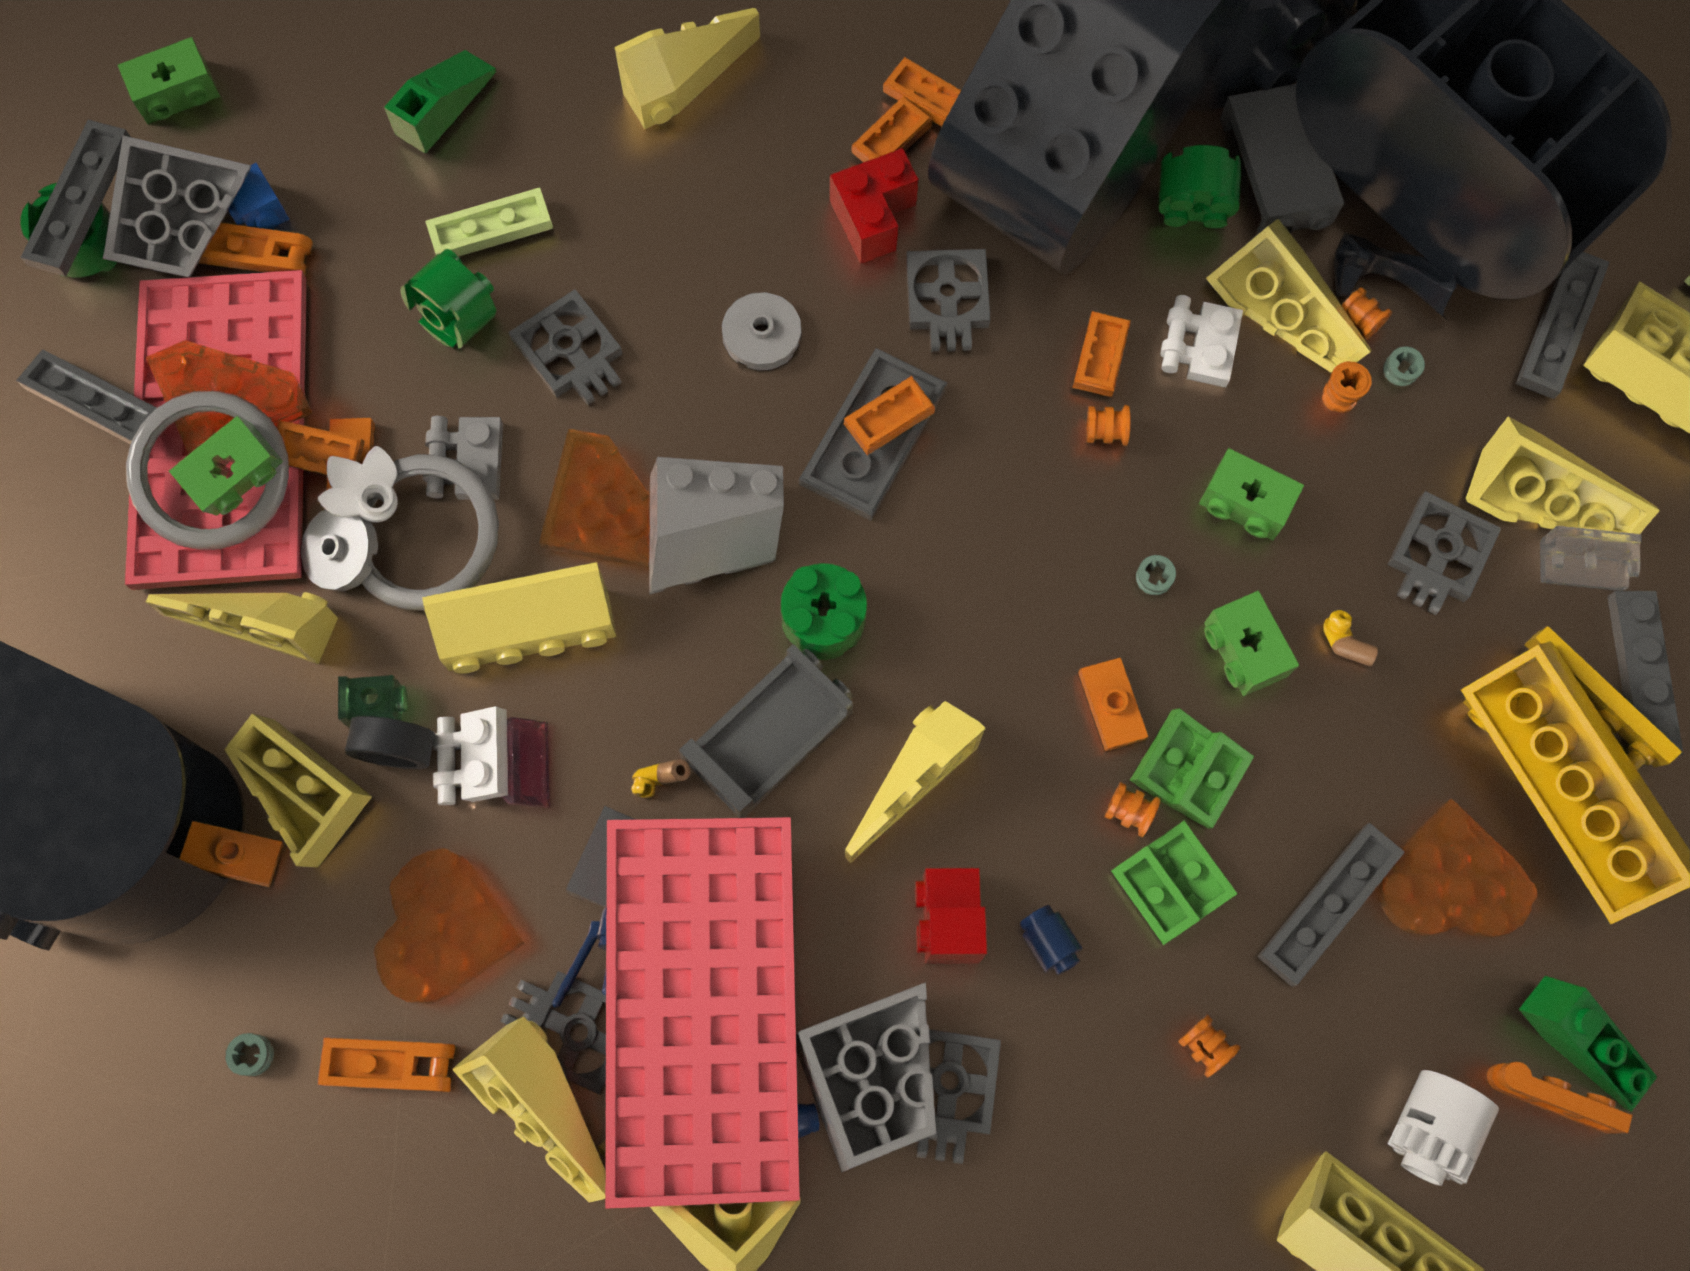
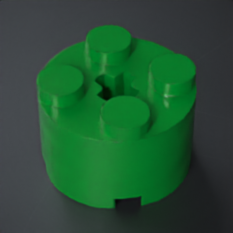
[1159,145,1241,229]
[20,182,117,278]
[401,249,497,349]
[781,563,867,660]

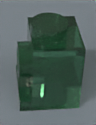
[338,675,408,728]

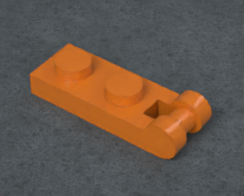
[198,223,313,275]
[317,1038,455,1092]
[1487,1061,1633,1134]

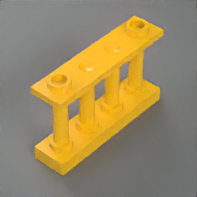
[1463,626,1682,770]

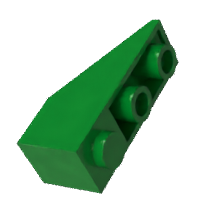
[384,50,497,154]
[1519,976,1657,1112]

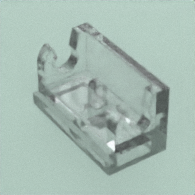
[1540,526,1642,591]

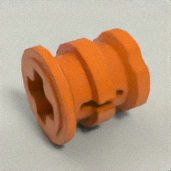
[1341,287,1393,341]
[1322,361,1372,413]
[1087,405,1131,446]
[1104,782,1161,838]
[1178,1014,1241,1078]

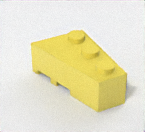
[224,714,372,868]

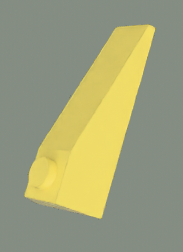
[615,8,760,129]
[1206,219,1372,373]
[1466,416,1660,543]
[146,592,338,664]
[845,701,985,863]
[452,1017,606,1202]
[598,1140,801,1271]

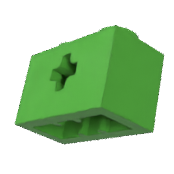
[118,37,220,124]
[169,416,284,516]
[1199,448,1304,541]
[1204,590,1299,697]

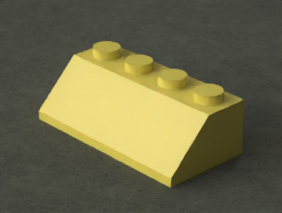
[422,562,616,674]
[1276,1151,1484,1271]

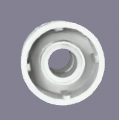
[1388,1070,1499,1186]

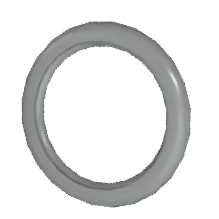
[126,391,289,550]
[362,454,499,610]

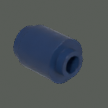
[1020,905,1083,975]

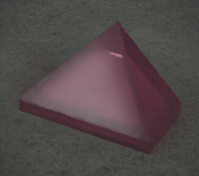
[502,717,550,808]

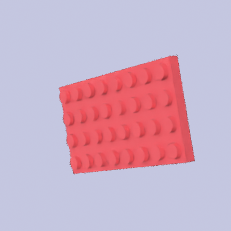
[125,270,306,590]
[605,817,800,1209]

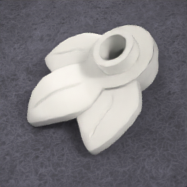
[318,446,397,522]

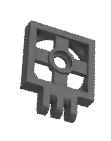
[906,249,990,352]
[509,289,623,405]
[1388,491,1502,615]
[500,971,606,1095]
[916,1029,1001,1164]

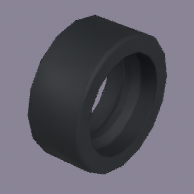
[345,716,435,770]

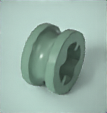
[1383,346,1425,386]
[1136,555,1176,595]
[225,1033,274,1076]

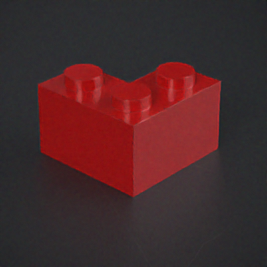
[830,148,919,264]
[915,868,987,964]

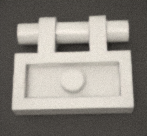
[1160,295,1243,388]
[433,706,508,805]

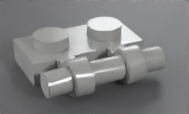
[423,416,503,500]

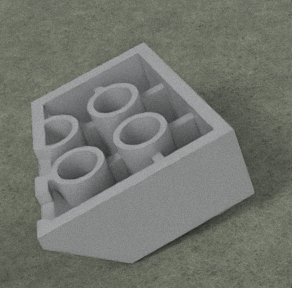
[103,135,252,277]
[649,457,784,595]
[796,982,936,1172]

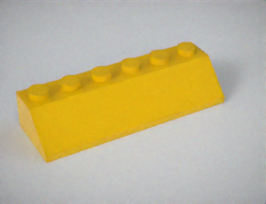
[1461,641,1690,924]

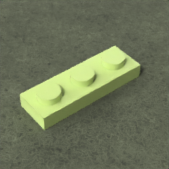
[425,187,553,257]

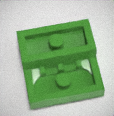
[1130,708,1254,829]
[1111,821,1238,945]

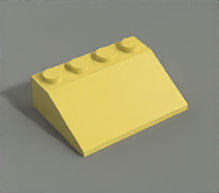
[1583,281,1690,434]

